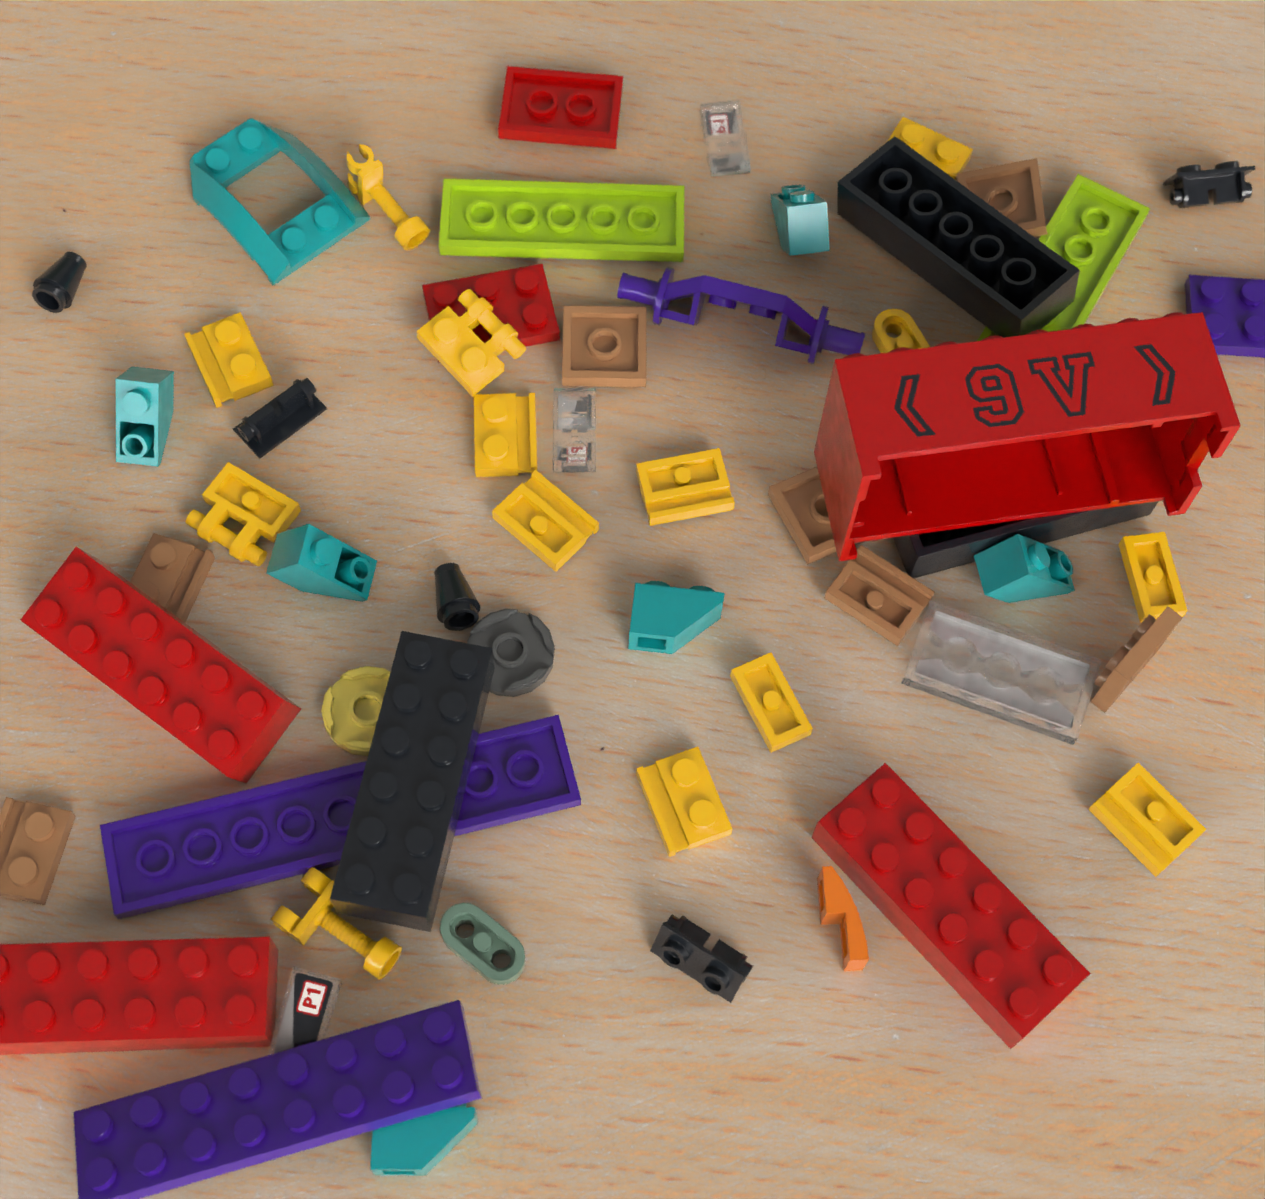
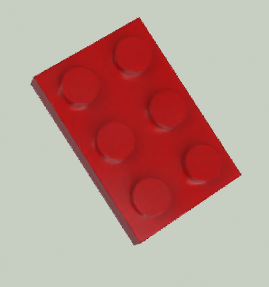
[498,66,623,149]
[422,263,560,363]

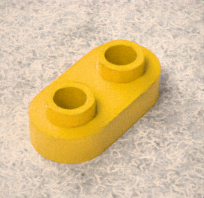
[872,309,930,353]

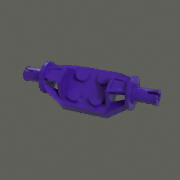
[617,267,865,364]

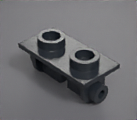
[1163,161,1255,208]
[233,378,327,459]
[650,914,753,1003]

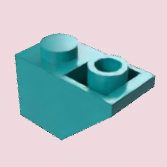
[770,184,830,256]
[116,366,174,467]
[266,524,377,602]
[974,534,1075,603]
[628,581,724,654]
[370,1103,478,1176]

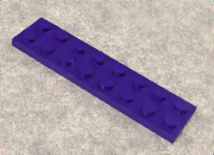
[73,1000,482,1199]

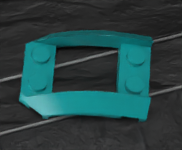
[189,118,370,286]

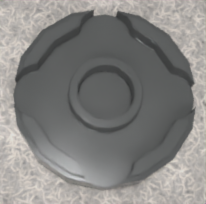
[467,609,555,697]

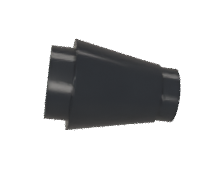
[32,252,87,313]
[434,563,480,631]

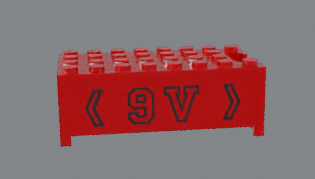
[814,312,1241,561]

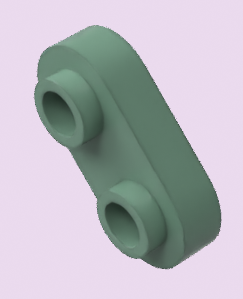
[440,903,526,985]

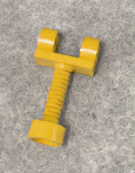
[347,144,430,251]
[270,867,402,980]

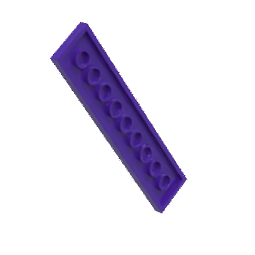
[100,714,581,920]

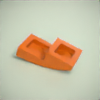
[817,866,869,971]

